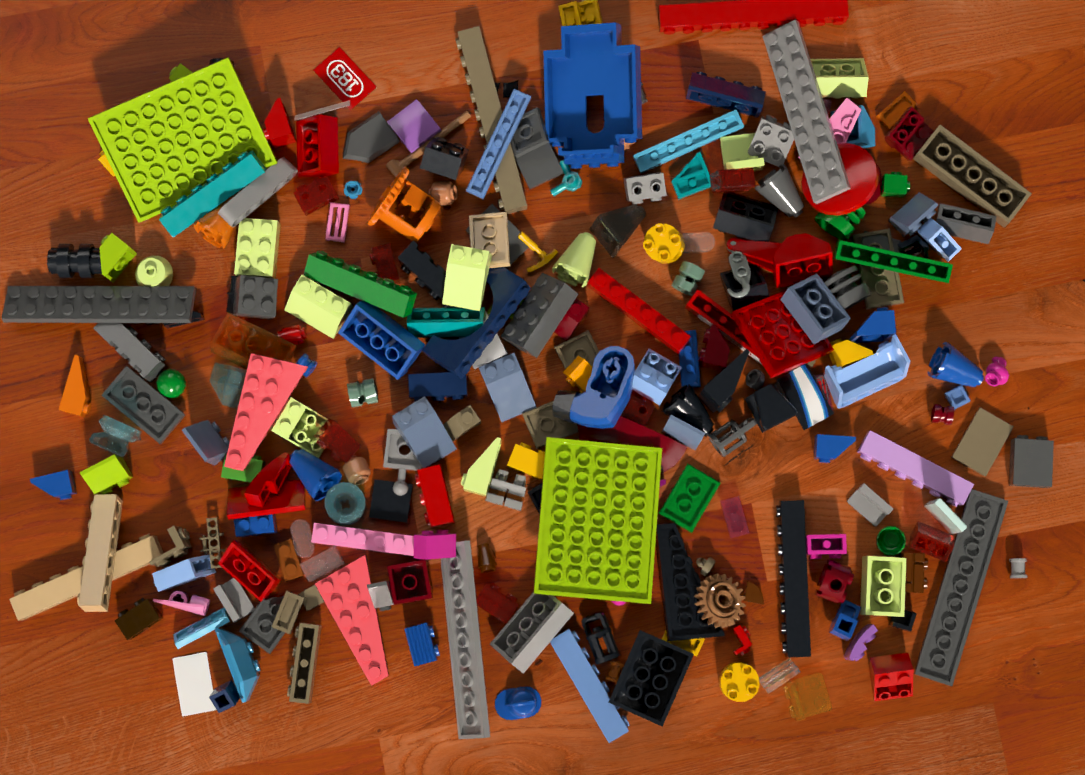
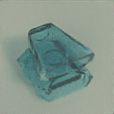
[89,415,142,457]

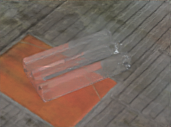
[759,657,800,694]

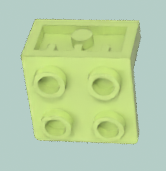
[720,133,765,175]

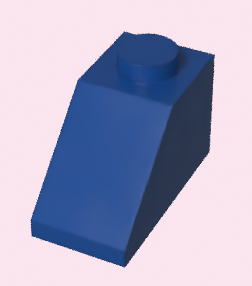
[814,434,856,463]
[30,470,77,500]

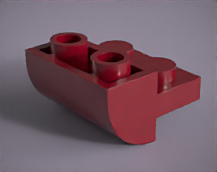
[885,107,934,161]

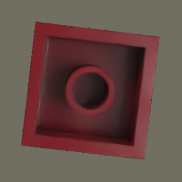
[387,559,433,605]

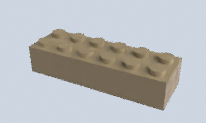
[913,125,1032,227]

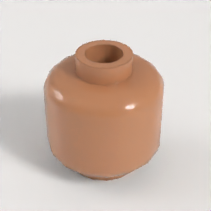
[428,181,458,206]
[343,455,371,485]

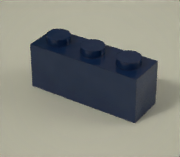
[408,372,468,402]

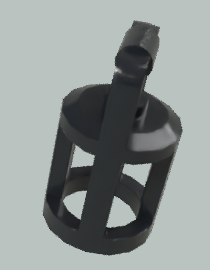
[581,612,621,665]

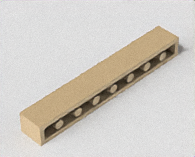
[9,534,164,620]

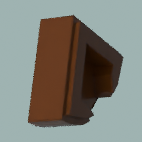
[744,582,764,604]

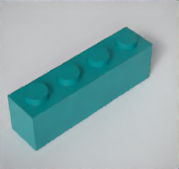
[407,307,487,338]

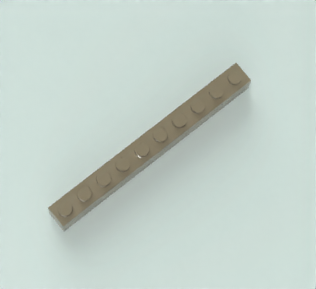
[455,26,527,214]

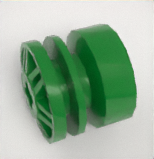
[814,207,866,241]

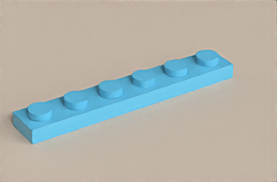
[633,110,744,173]

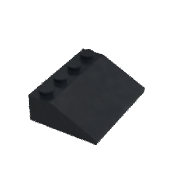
[698,349,749,413]
[608,630,694,727]

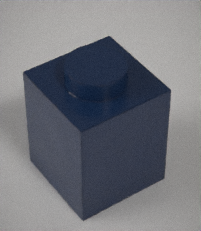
[209,680,240,713]

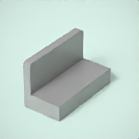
[847,483,893,526]
[213,578,255,622]

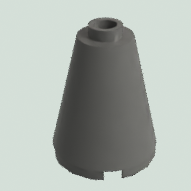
[754,164,804,218]

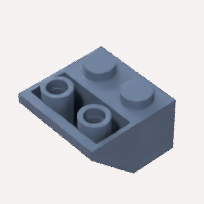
[888,192,938,237]

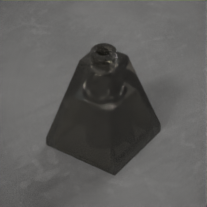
[589,204,646,258]

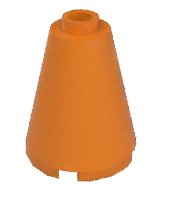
[194,195,236,249]

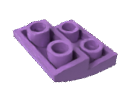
[387,99,441,153]
[844,624,878,661]

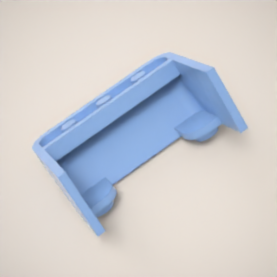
[824,334,910,409]

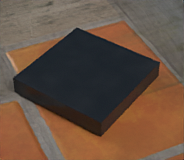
[369,479,413,523]

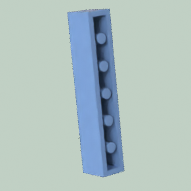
[550,629,630,743]

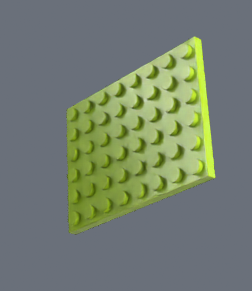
[88,57,277,223]
[533,437,662,604]

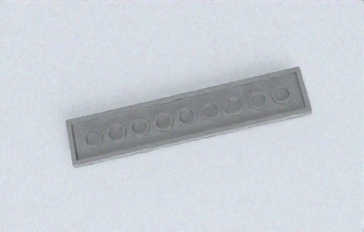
[763,20,851,204]
[441,541,490,739]

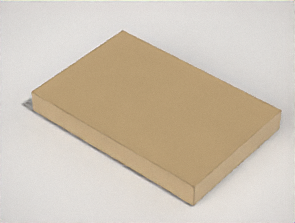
[469,212,510,268]

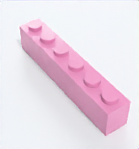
[311,523,414,556]

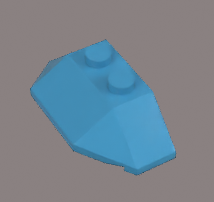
[215,628,261,703]

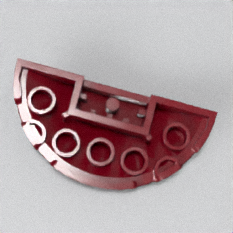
[577,416,687,475]

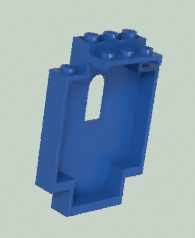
[543,22,642,169]

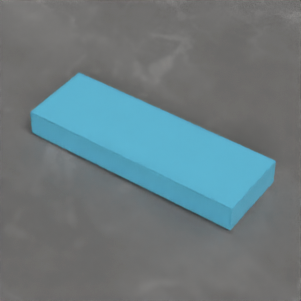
[173,608,230,649]

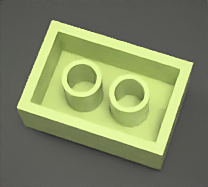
[234,218,281,279]

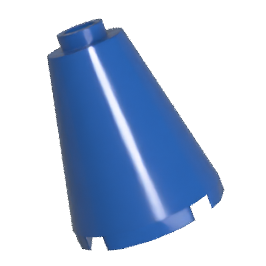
[927,342,984,387]
[289,449,342,501]

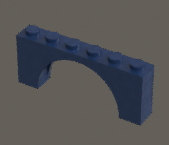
[422,267,531,379]

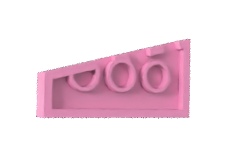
[798,97,862,159]

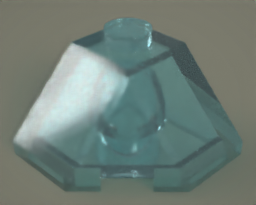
[210,363,247,409]

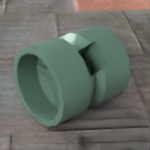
[671,261,705,296]
[347,378,379,408]

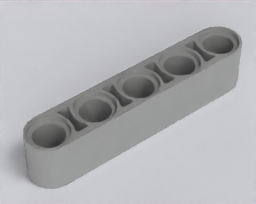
[218,157,298,227]

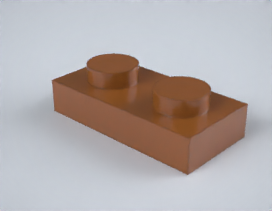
[273,539,304,582]

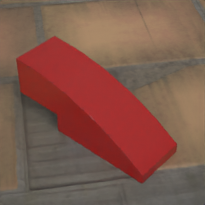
[244,452,292,508]

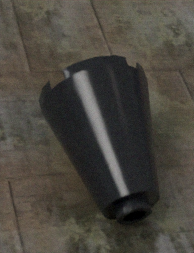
[661,384,714,437]

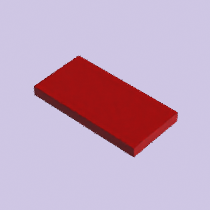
[227,479,306,520]

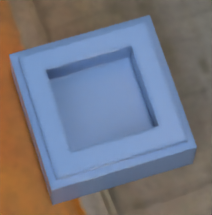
[944,385,971,410]

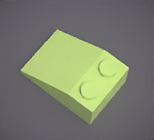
[442,244,492,311]
[461,437,502,497]

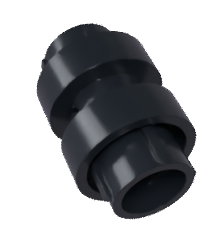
[47,244,102,278]

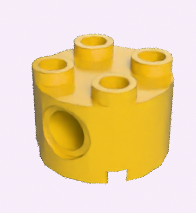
[643,223,685,264]
[719,662,759,702]

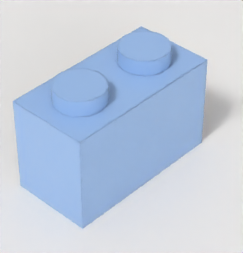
[917,218,962,262]

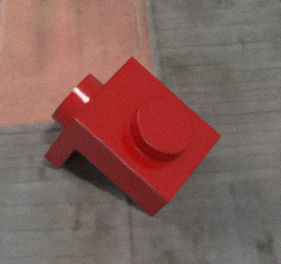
[732,625,753,656]

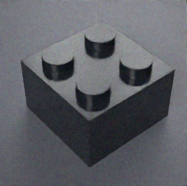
[420,137,469,180]

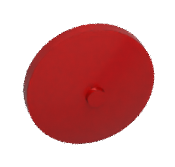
[801,143,879,215]

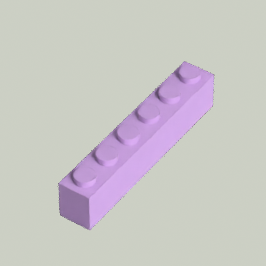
[857,430,974,507]

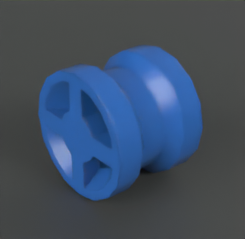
[296,353,318,378]

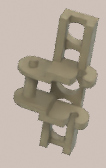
[199,517,226,569]

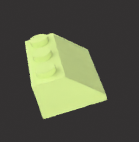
[810,58,869,99]
[285,275,353,339]
[860,556,906,617]

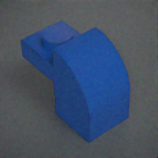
[829,600,861,641]

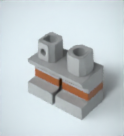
[486,469,526,511]

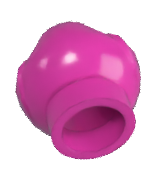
[985,357,1009,386]

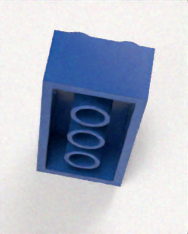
[338,301,425,380]

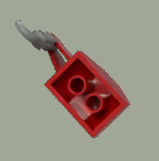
[727,233,833,298]

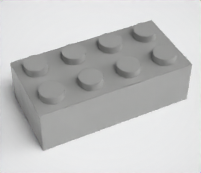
[490,593,574,674]

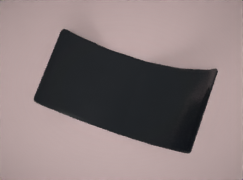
[494,80,518,98]

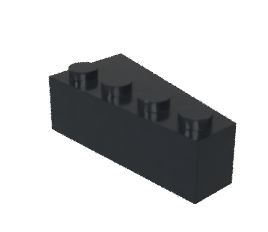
[398,241,460,308]

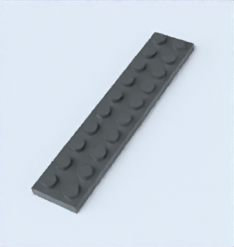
[1,286,196,323]
[914,489,1008,686]

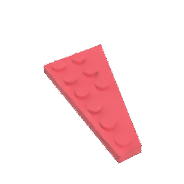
[224,353,308,471]
[315,555,389,686]

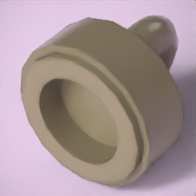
[696,557,716,576]

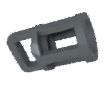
[708,417,757,457]

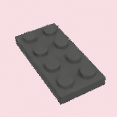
[102,366,185,444]

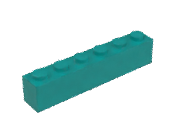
[159,150,266,237]

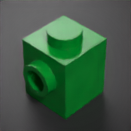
[881,172,910,198]

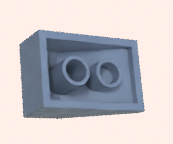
[479,353,537,423]
[392,396,457,468]
[182,420,230,466]

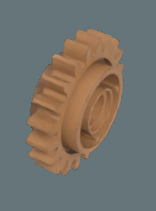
[694,574,746,628]

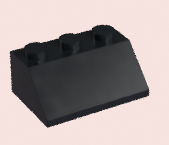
[713,190,778,242]

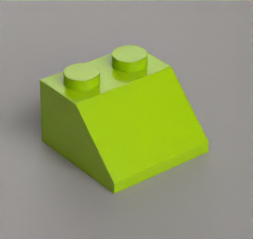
[99,233,137,283]
[80,454,133,495]

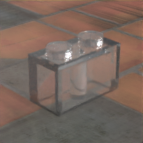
[299,546,345,582]

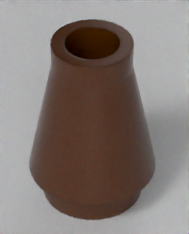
[477,543,497,573]

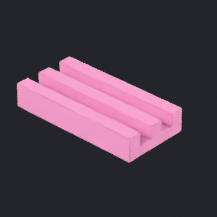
[325,202,350,243]

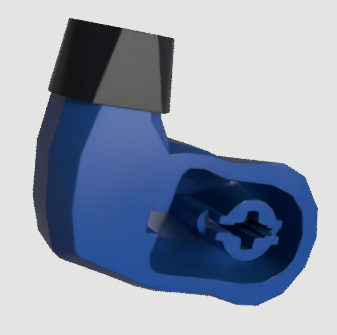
[552,346,635,429]

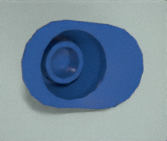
[495,687,541,720]

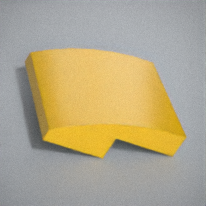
[558,0,603,26]

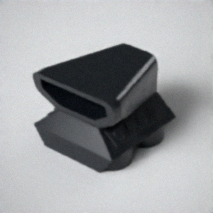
[745,382,798,433]

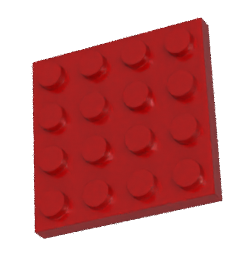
[731,290,834,378]

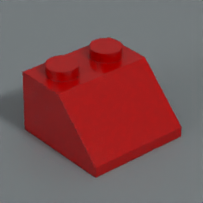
[263,98,296,149]

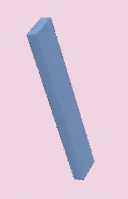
[466,89,531,199]

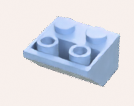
[632,349,682,406]

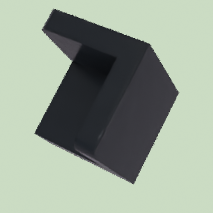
[889,610,917,632]

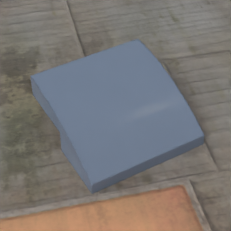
[661,415,705,450]

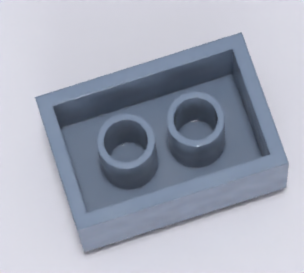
[780,274,851,344]

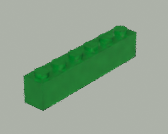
[833,240,953,283]
[304,251,417,318]

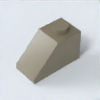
[443,405,481,442]

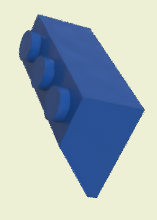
[849,307,896,343]

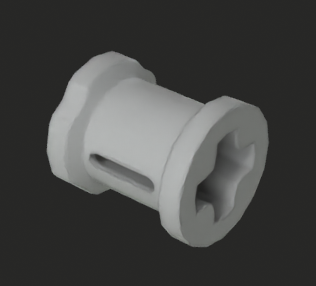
[1009,558,1028,578]

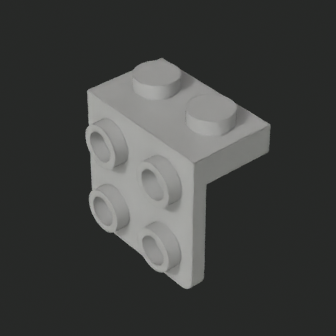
[748,115,794,167]

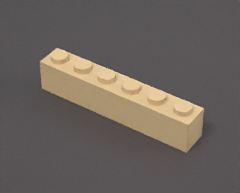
[77,494,123,612]

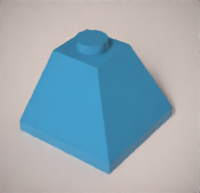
[830,105,875,148]

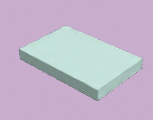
[924,498,967,534]

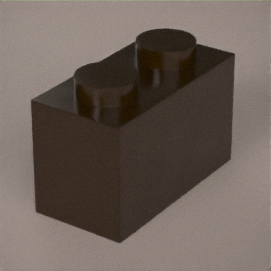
[115,598,163,640]

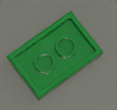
[658,463,721,533]

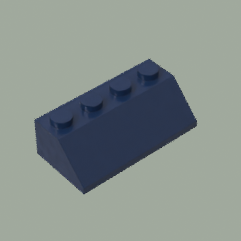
[686,72,766,118]

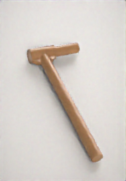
[386,111,471,182]

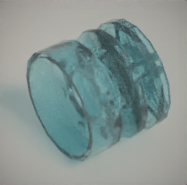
[325,482,366,525]

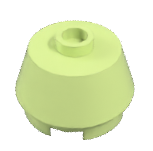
[135,256,173,287]

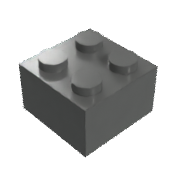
[233,275,278,320]

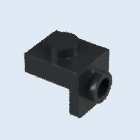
[897,235,930,259]

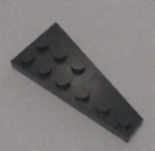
[656,523,725,642]

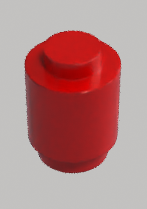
[278,324,307,347]

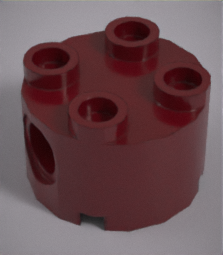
[815,559,854,603]

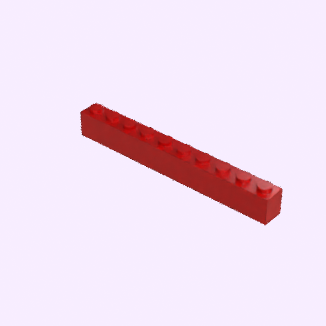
[658,0,849,35]

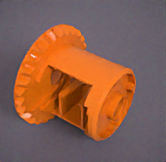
[366,166,441,242]

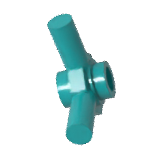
[550,160,582,196]

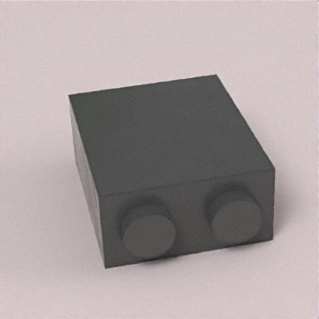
[1009,435,1054,488]

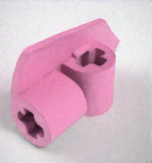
[153,591,210,616]

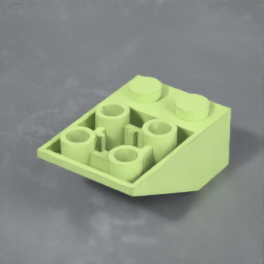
[269,396,338,458]

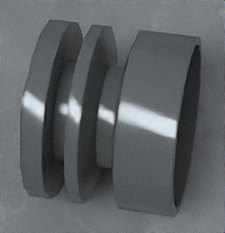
[824,266,872,310]

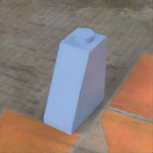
[152,554,216,592]

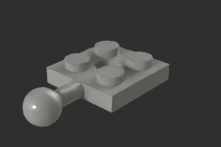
[383,429,423,496]

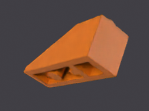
[58,355,91,418]

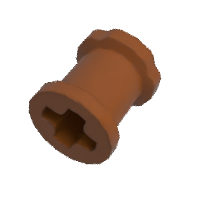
[605,660,625,683]

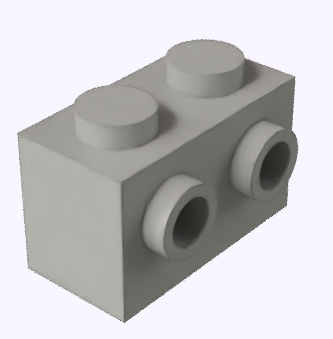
[623,172,667,204]

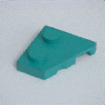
[671,152,714,200]

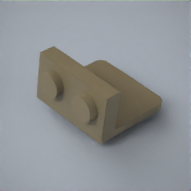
[149,526,192,567]

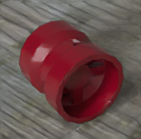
[931,404,954,425]

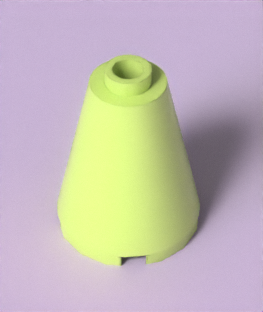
[552,232,596,287]

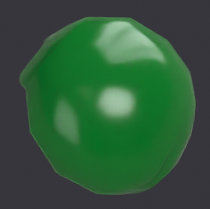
[156,369,186,398]
[876,526,906,556]

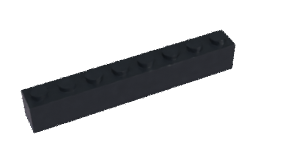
[776,500,811,657]

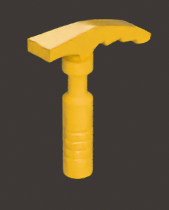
[517,231,558,272]

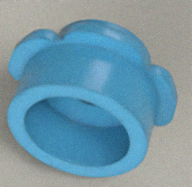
[344,181,362,199]

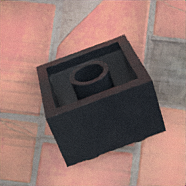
[720,264,769,311]

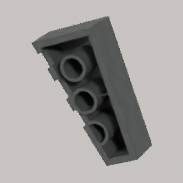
[93,323,167,383]

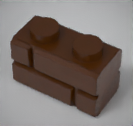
[899,553,928,593]

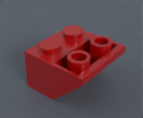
[869,653,914,701]

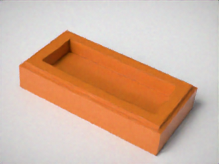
[876,91,918,130]

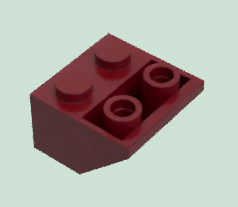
[698,325,730,372]

